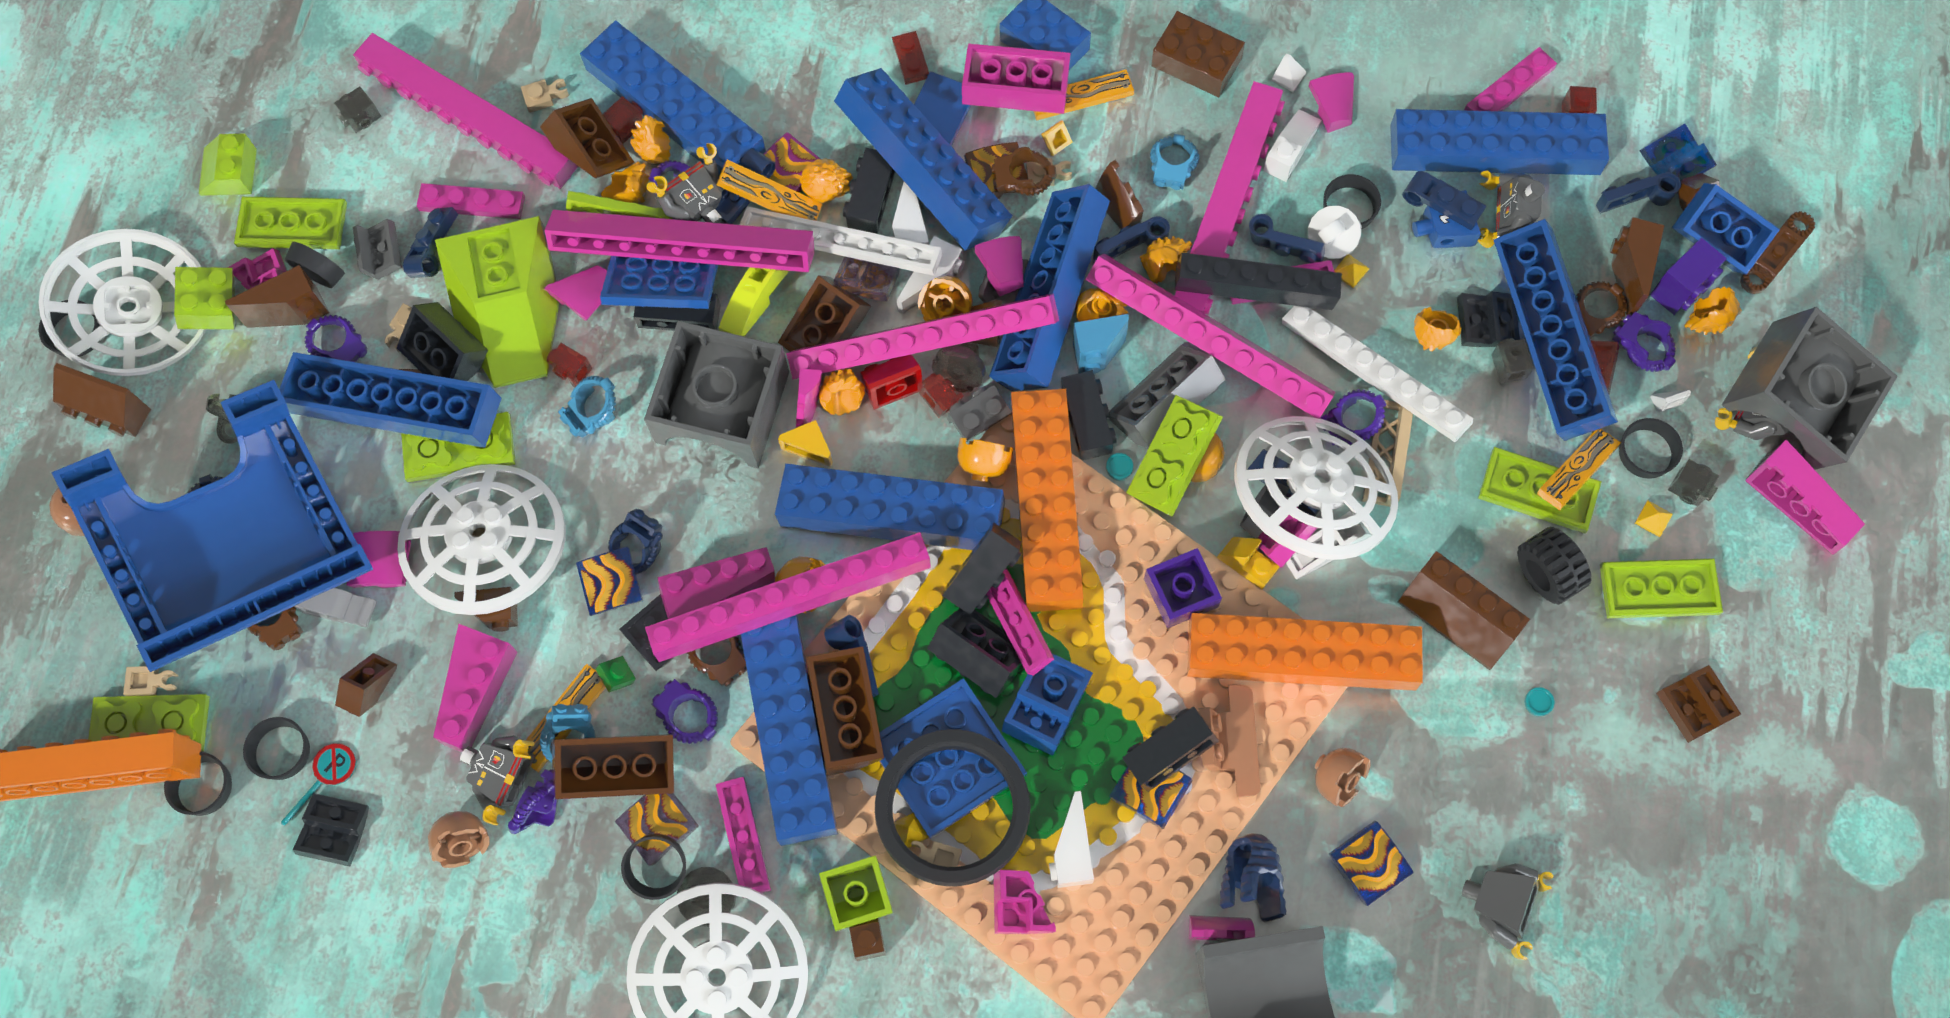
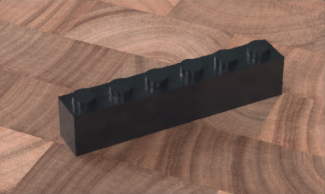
[1174,253,1342,310]

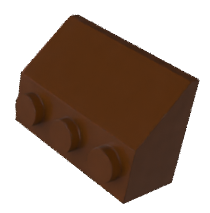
[53,363,151,437]

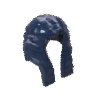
[1220,833,1287,922]

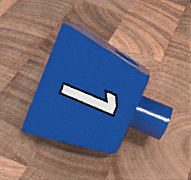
[1412,190,1481,248]

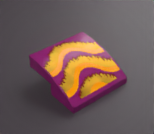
[763,132,821,193]

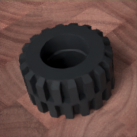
[1517,527,1592,605]

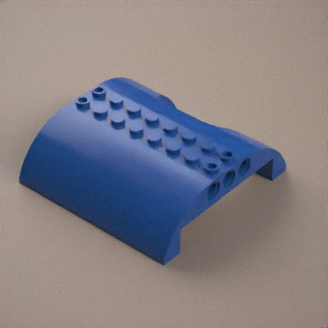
[51,380,373,672]

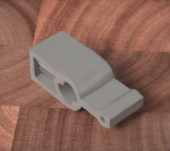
[294,588,377,628]

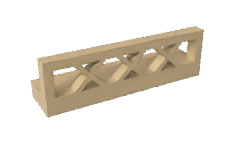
[1362,400,1413,507]

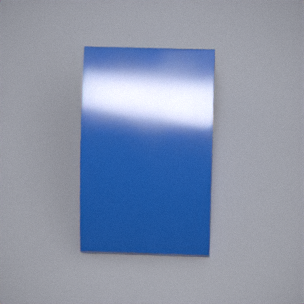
[1002,654,1093,756]

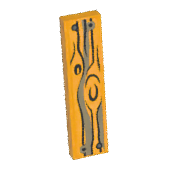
[1033,69,1134,121]
[716,159,822,221]
[1537,428,1621,510]
[526,664,606,773]

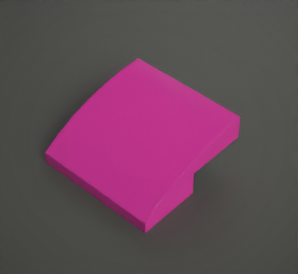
[346,531,411,588]

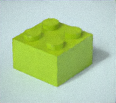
[174,267,235,330]

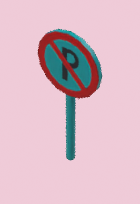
[281,743,356,825]

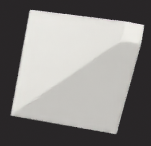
[1271,53,1307,92]
[1650,390,1691,412]

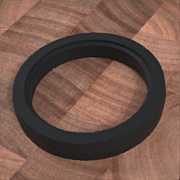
[875,729,1030,886]

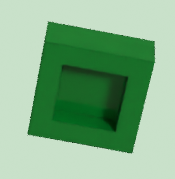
[595,656,636,693]

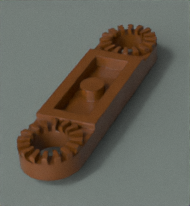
[1740,211,1815,294]

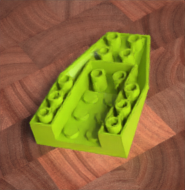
[435,216,559,388]

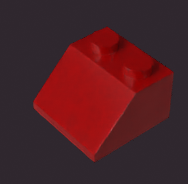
[860,354,923,410]

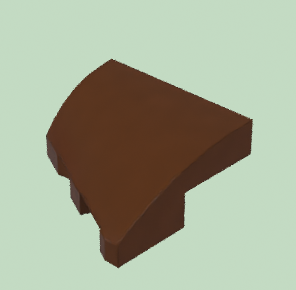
[1095,160,1144,230]

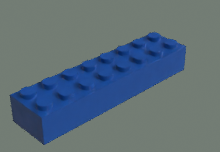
[580,20,766,176]
[834,68,1013,251]
[1390,109,1609,175]
[989,184,1110,392]
[1493,219,1618,441]
[279,352,502,448]
[775,463,1005,550]
[741,615,838,846]

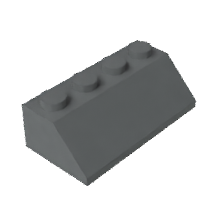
[1109,345,1226,449]

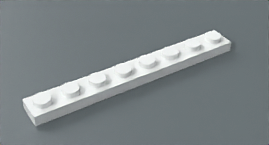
[739,206,943,276]
[1282,306,1473,442]

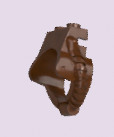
[991,147,1057,196]
[1576,281,1627,339]
[247,606,303,651]
[687,635,747,687]

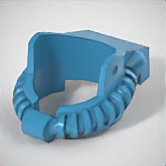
[1150,134,1200,190]
[558,376,616,437]
[540,704,596,763]

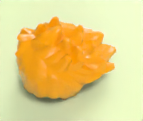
[630,115,671,164]
[799,158,853,203]
[601,161,650,204]
[1139,236,1193,284]
[1684,286,1742,335]
[1075,287,1129,322]
[1414,307,1461,352]
[819,368,865,416]

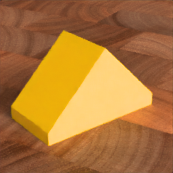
[778,420,833,467]

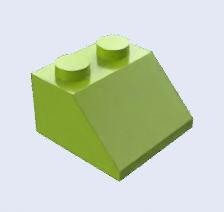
[199,133,257,196]
[819,855,893,931]

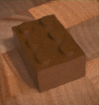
[1151,11,1245,98]

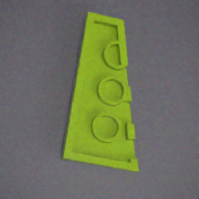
[566,191,673,219]

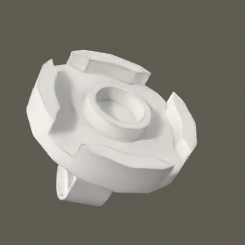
[1308,206,1362,258]

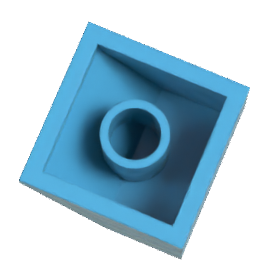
[1073,314,1129,374]

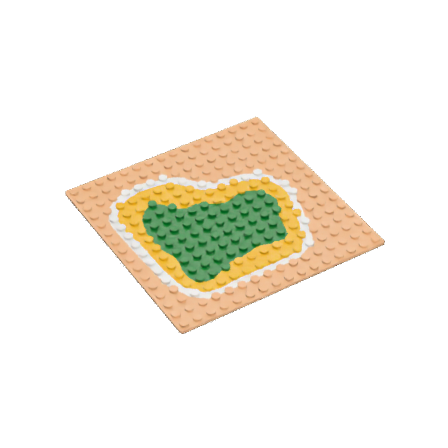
[730,410,1347,1018]

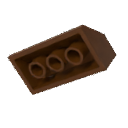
[1397,551,1530,670]
[806,646,884,776]
[552,734,674,799]

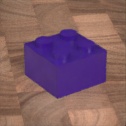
[1650,238,1727,316]
[1144,548,1222,629]

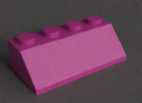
[962,43,1071,114]

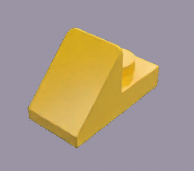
[1217,537,1280,590]

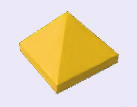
[1041,120,1073,156]
[1334,254,1369,289]
[1634,500,1673,537]
[894,813,929,848]

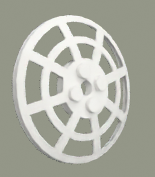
[39,229,207,376]
[1234,416,1398,560]
[397,464,566,615]
[626,883,808,1018]

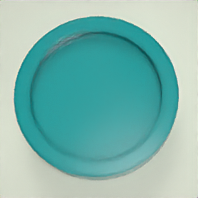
[1106,453,1133,480]
[1524,687,1555,716]

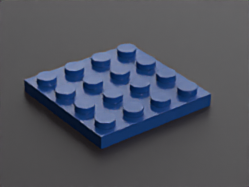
[600,256,718,309]
[879,678,1027,839]

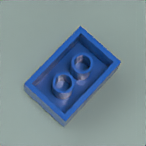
[1000,0,1091,70]
[1672,183,1780,275]

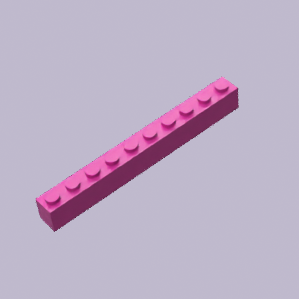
[353,33,579,189]
[1175,81,1285,315]
[545,210,815,272]
[1085,254,1335,419]
[786,293,1059,380]
[645,532,931,662]

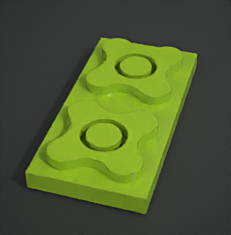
[234,197,347,249]
[1126,395,1223,517]
[401,412,516,482]
[1478,447,1602,534]
[1600,558,1723,619]
[88,694,210,752]

